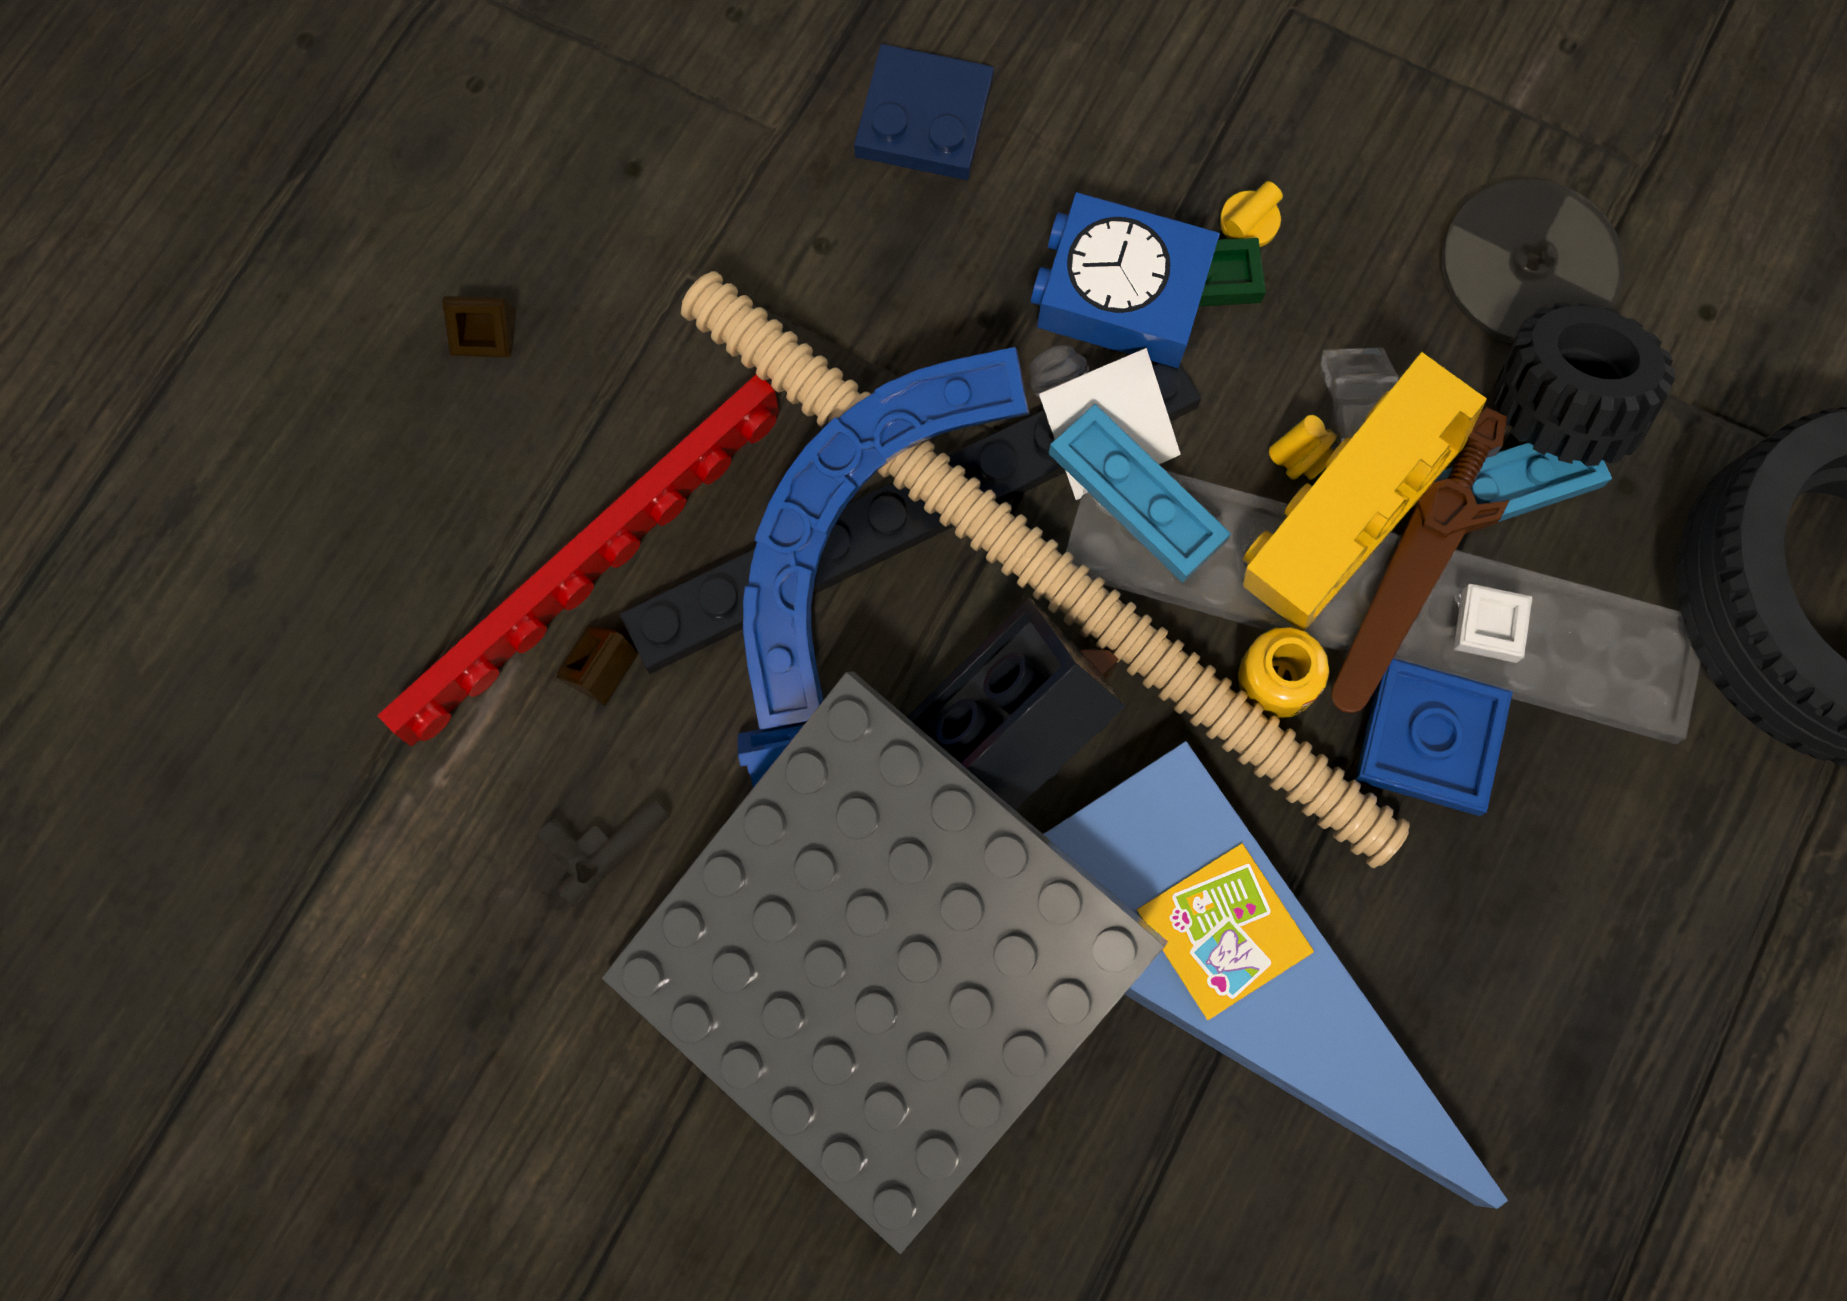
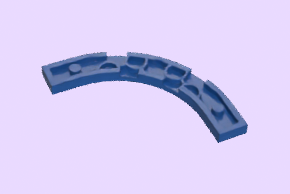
[743,347,1029,730]

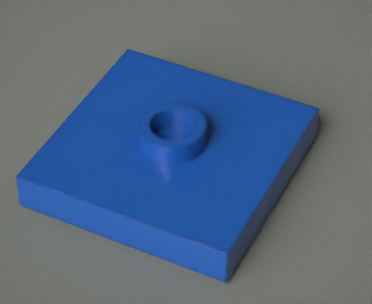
[1354,658,1513,816]

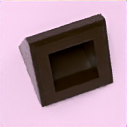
[442,296,516,358]
[556,625,639,706]

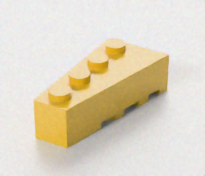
[1243,352,1487,631]

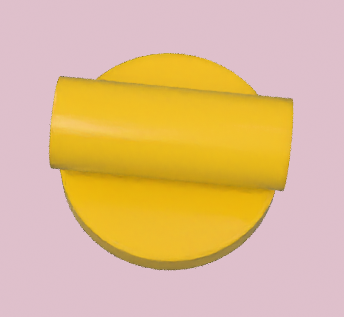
[1220,181,1283,247]
[1269,415,1337,480]

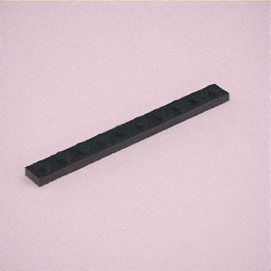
[620,361,1201,674]

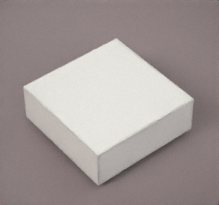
[1453,584,1532,663]

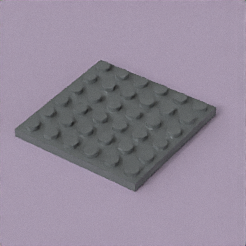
[602,671,1168,1254]

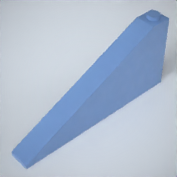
[1043,741,1508,1209]

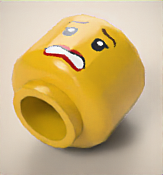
[1238,627,1329,718]

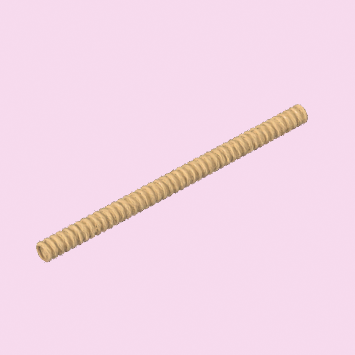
[681,271,1410,868]

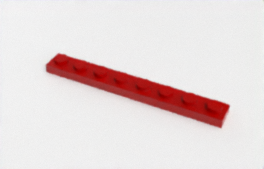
[377,375,779,747]

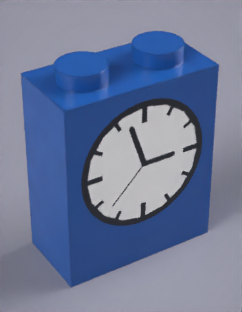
[1030,192,1220,368]

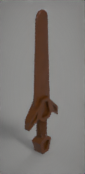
[1331,407,1510,713]

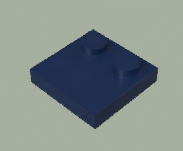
[854,44,994,180]

